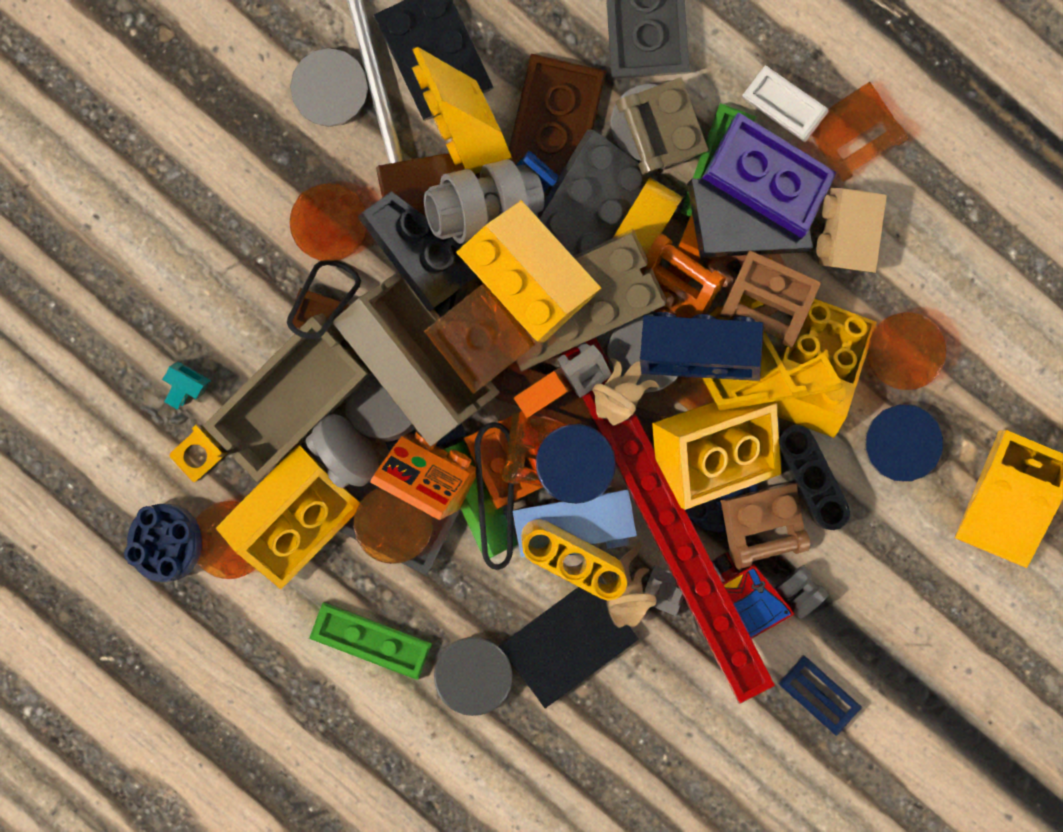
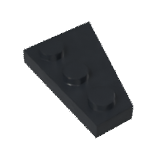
[358,191,477,312]

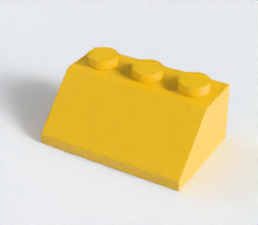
[456,200,602,343]
[652,401,781,510]
[216,444,363,589]

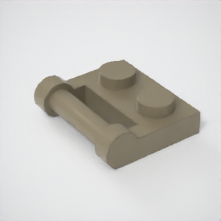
[615,77,709,175]

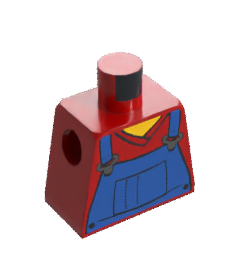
[711,552,794,639]

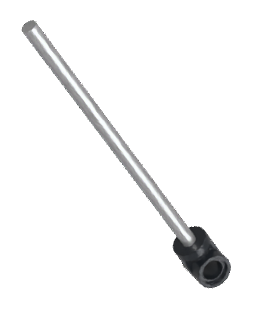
[347,0,453,320]

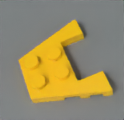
[702,257,842,411]

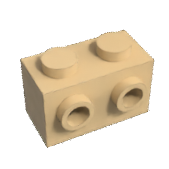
[816,188,887,273]

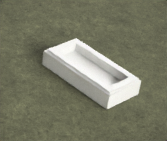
[742,65,829,142]

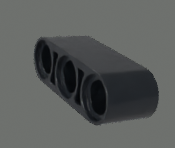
[779,425,850,530]

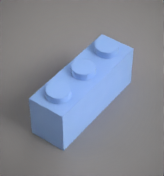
[513,489,637,563]

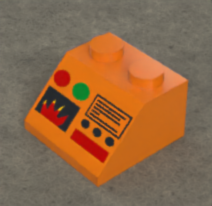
[370,431,476,520]

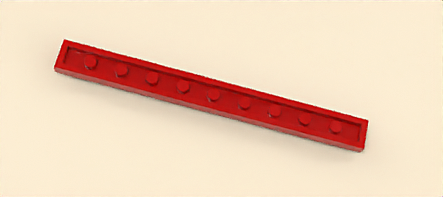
[559,337,775,704]

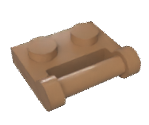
[720,250,822,348]
[721,483,810,569]

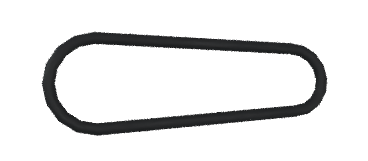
[287,260,361,339]
[474,422,514,570]

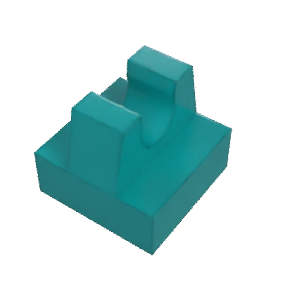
[162,361,211,410]

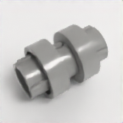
[424,159,544,244]

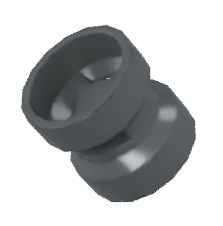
[775,565,829,619]

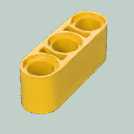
[613,177,683,255]
[521,519,627,600]

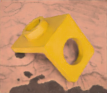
[169,424,228,482]

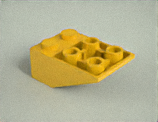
[412,47,512,174]
[773,299,877,438]
[954,430,1063,568]

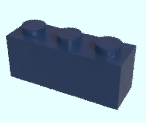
[640,312,763,381]

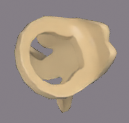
[592,358,659,426]
[599,542,656,628]

